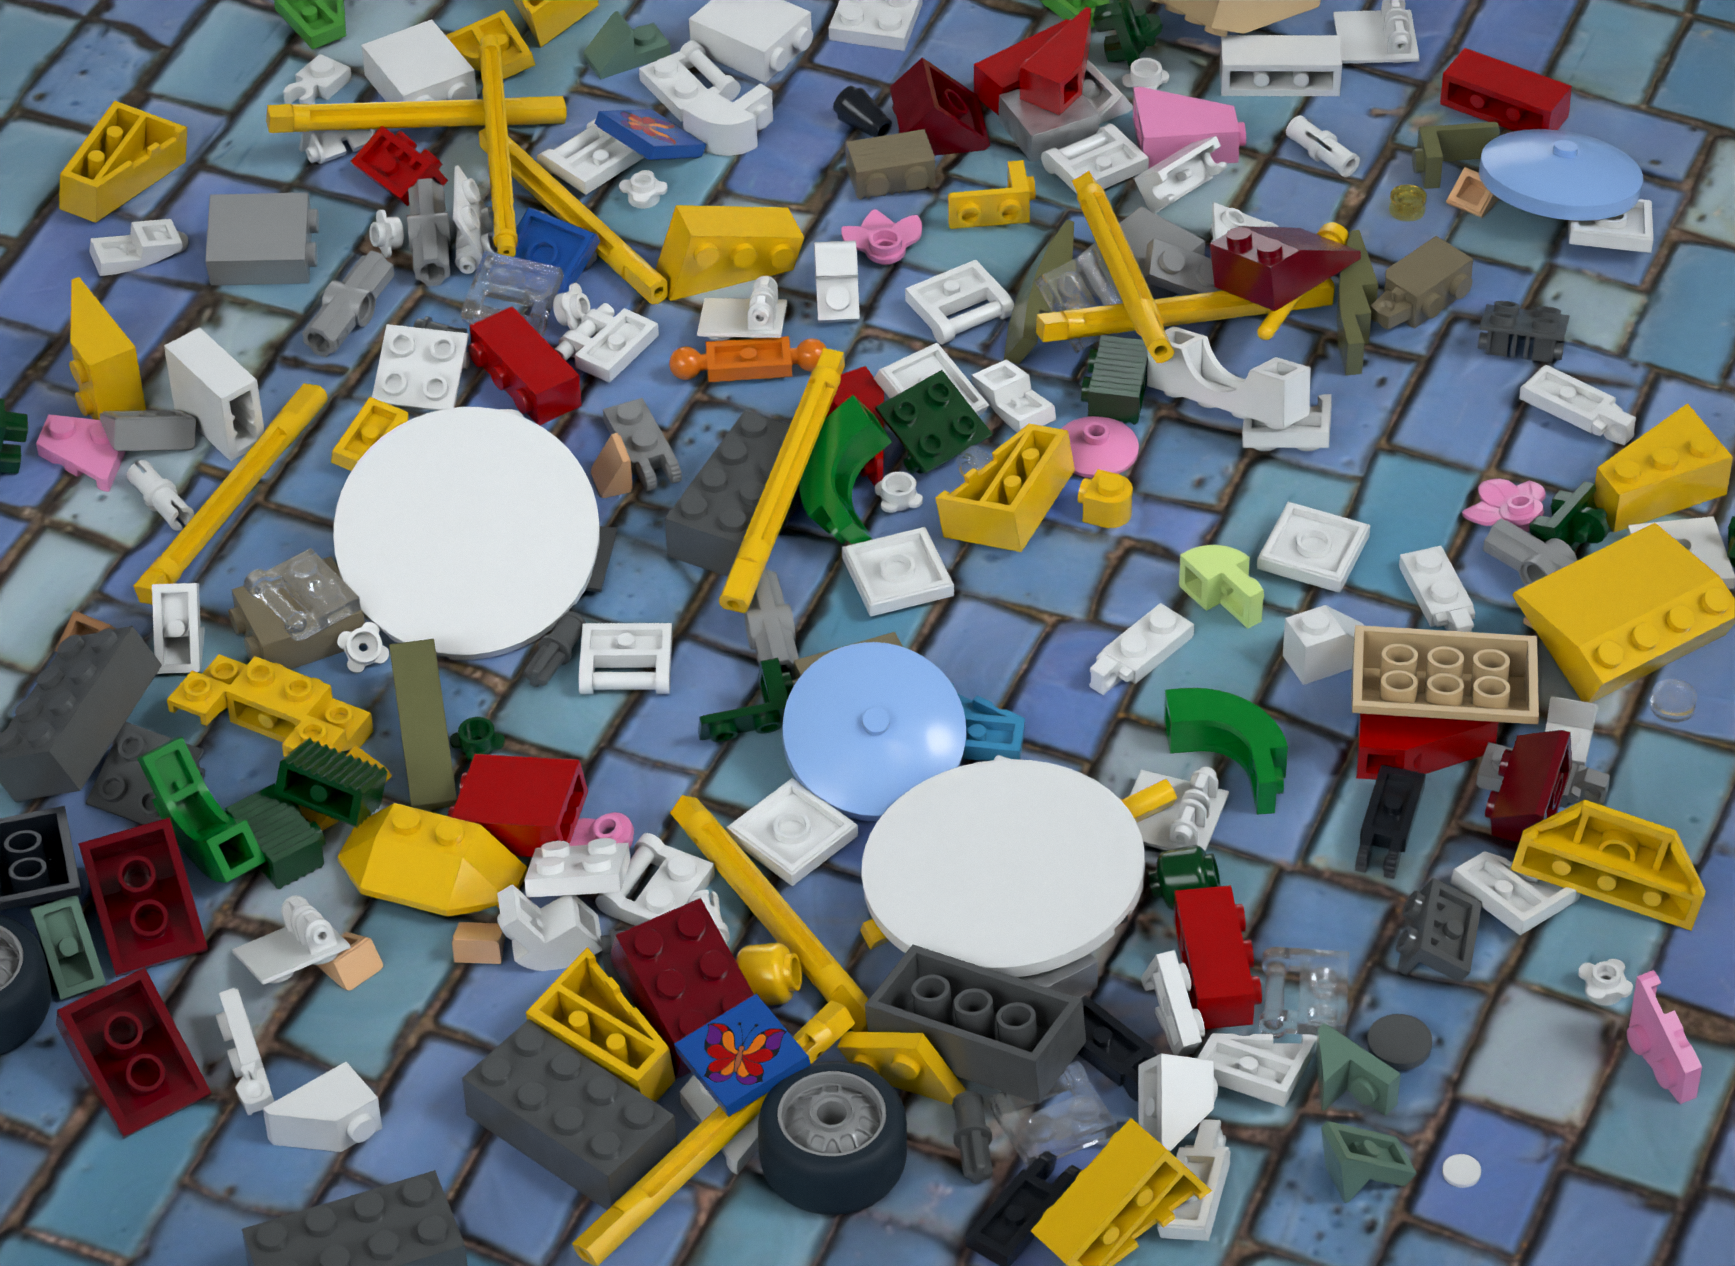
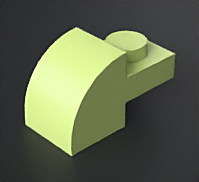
[1179,545,1264,629]

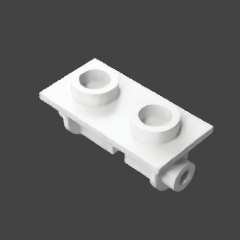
[299,129,378,164]

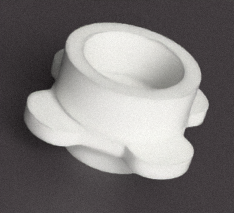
[1122,58,1169,90]
[619,170,668,209]
[369,209,404,258]
[553,283,590,330]
[875,472,923,513]
[337,622,389,673]
[1578,959,1633,1006]

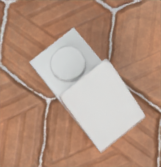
[152,583,205,674]
[1545,696,1598,766]

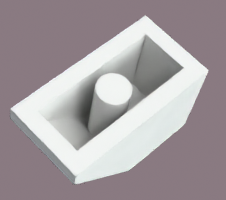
[1283,605,1364,685]
[1138,1053,1218,1151]
[263,1062,382,1152]

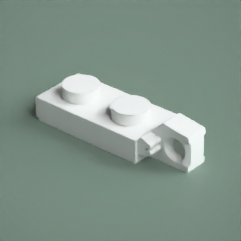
[1519,365,1636,445]
[1399,546,1475,632]
[1089,603,1194,695]
[216,988,275,1115]
[1157,1119,1231,1241]

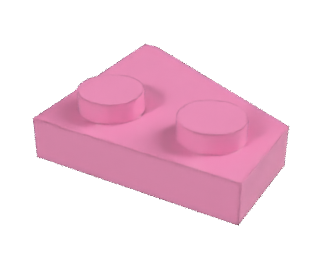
[36,414,126,492]
[1627,970,1702,1104]

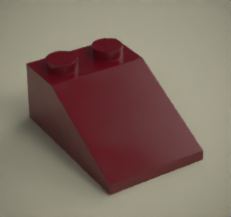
[1210,226,1361,311]
[78,817,208,977]
[56,967,212,1139]

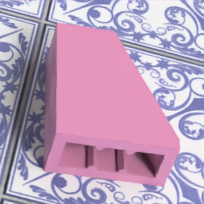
[1132,87,1246,169]

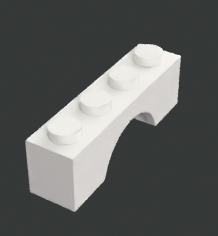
[1147,326,1311,429]

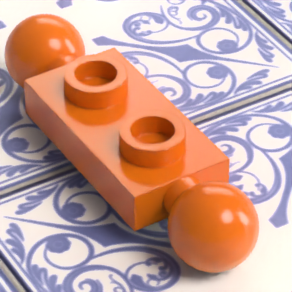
[669,336,827,382]

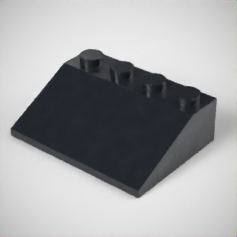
[0,806,82,911]

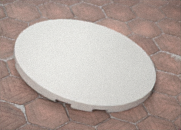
[333,407,600,660]
[861,759,1145,978]

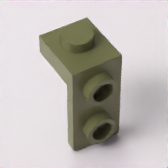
[1412,122,1500,189]

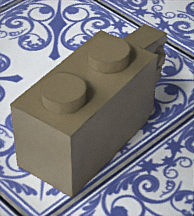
[1370,236,1473,330]

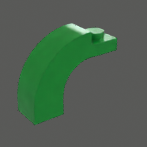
[800,395,892,544]
[1164,688,1288,815]
[137,737,266,883]

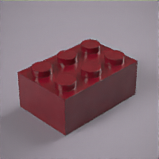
[610,898,754,1079]

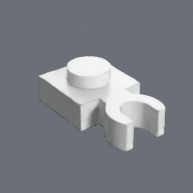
[283,54,352,104]

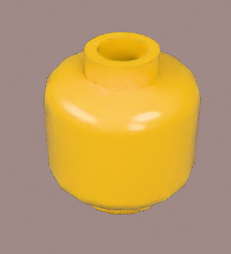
[736,943,802,1006]

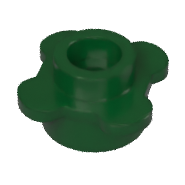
[450,717,505,762]

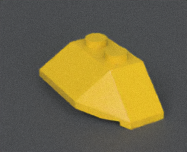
[1510,799,1706,931]
[338,803,528,917]

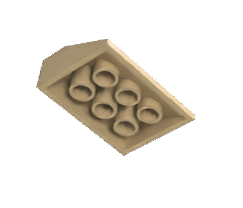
[1150,0,1321,37]
[1351,625,1539,724]

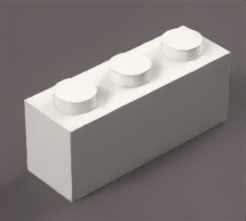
[1220,35,1342,96]

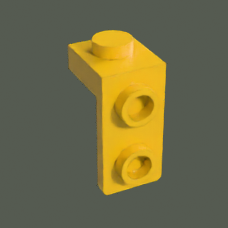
[948,160,1036,229]

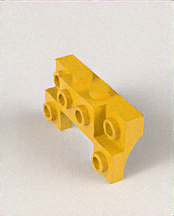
[167,654,374,757]

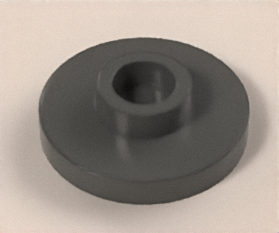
[1367,1014,1432,1070]

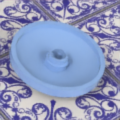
[1479,129,1643,221]
[782,642,966,822]

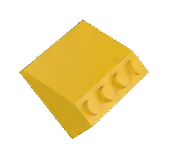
[1512,523,1735,703]

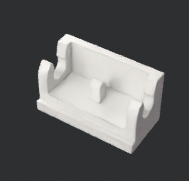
[1134,136,1227,213]

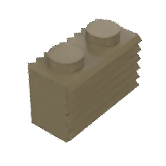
[846,129,935,200]

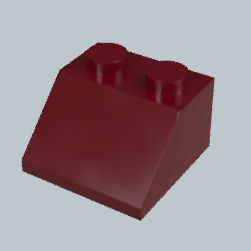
[889,57,991,156]
[1485,730,1572,843]

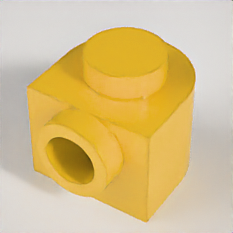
[1078,469,1133,528]

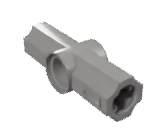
[407,178,451,286]
[302,251,394,357]
[1483,518,1577,586]
[745,566,799,680]

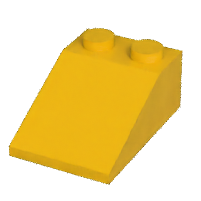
[69,277,146,420]

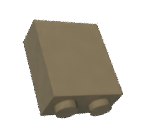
[228,556,365,670]

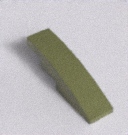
[1004,219,1074,365]
[1337,230,1378,376]
[389,639,457,811]

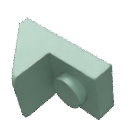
[583,11,671,80]
[29,895,106,1000]
[1315,1023,1401,1116]
[1321,1121,1417,1203]

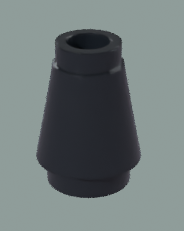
[833,86,892,137]

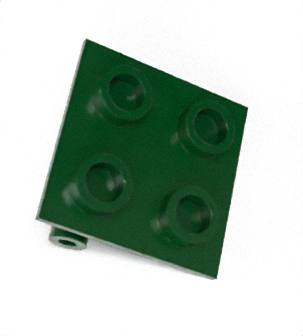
[875,370,993,474]

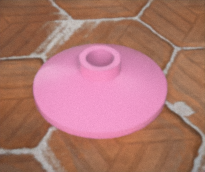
[1061,416,1139,478]

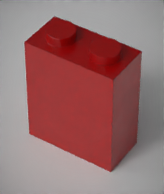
[447,754,588,857]

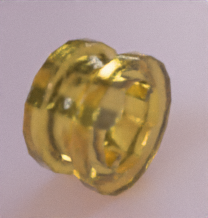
[1389,184,1427,222]

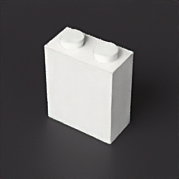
[689,0,813,83]
[361,19,477,102]
[164,327,265,461]

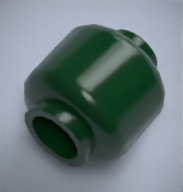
[1149,845,1221,911]

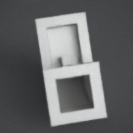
[682,84,773,156]
[814,240,860,323]
[497,884,602,971]

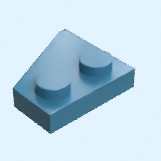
[951,683,1025,761]

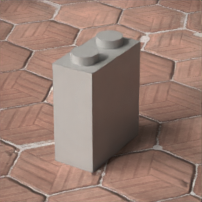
[205,192,319,285]
[1078,206,1205,305]

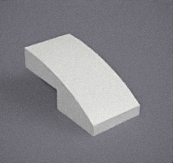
[89,219,182,276]
[971,359,1056,432]

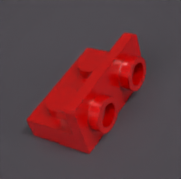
[350,126,448,206]

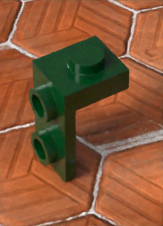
[698,658,793,742]

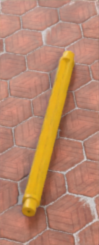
[478,34,518,259]

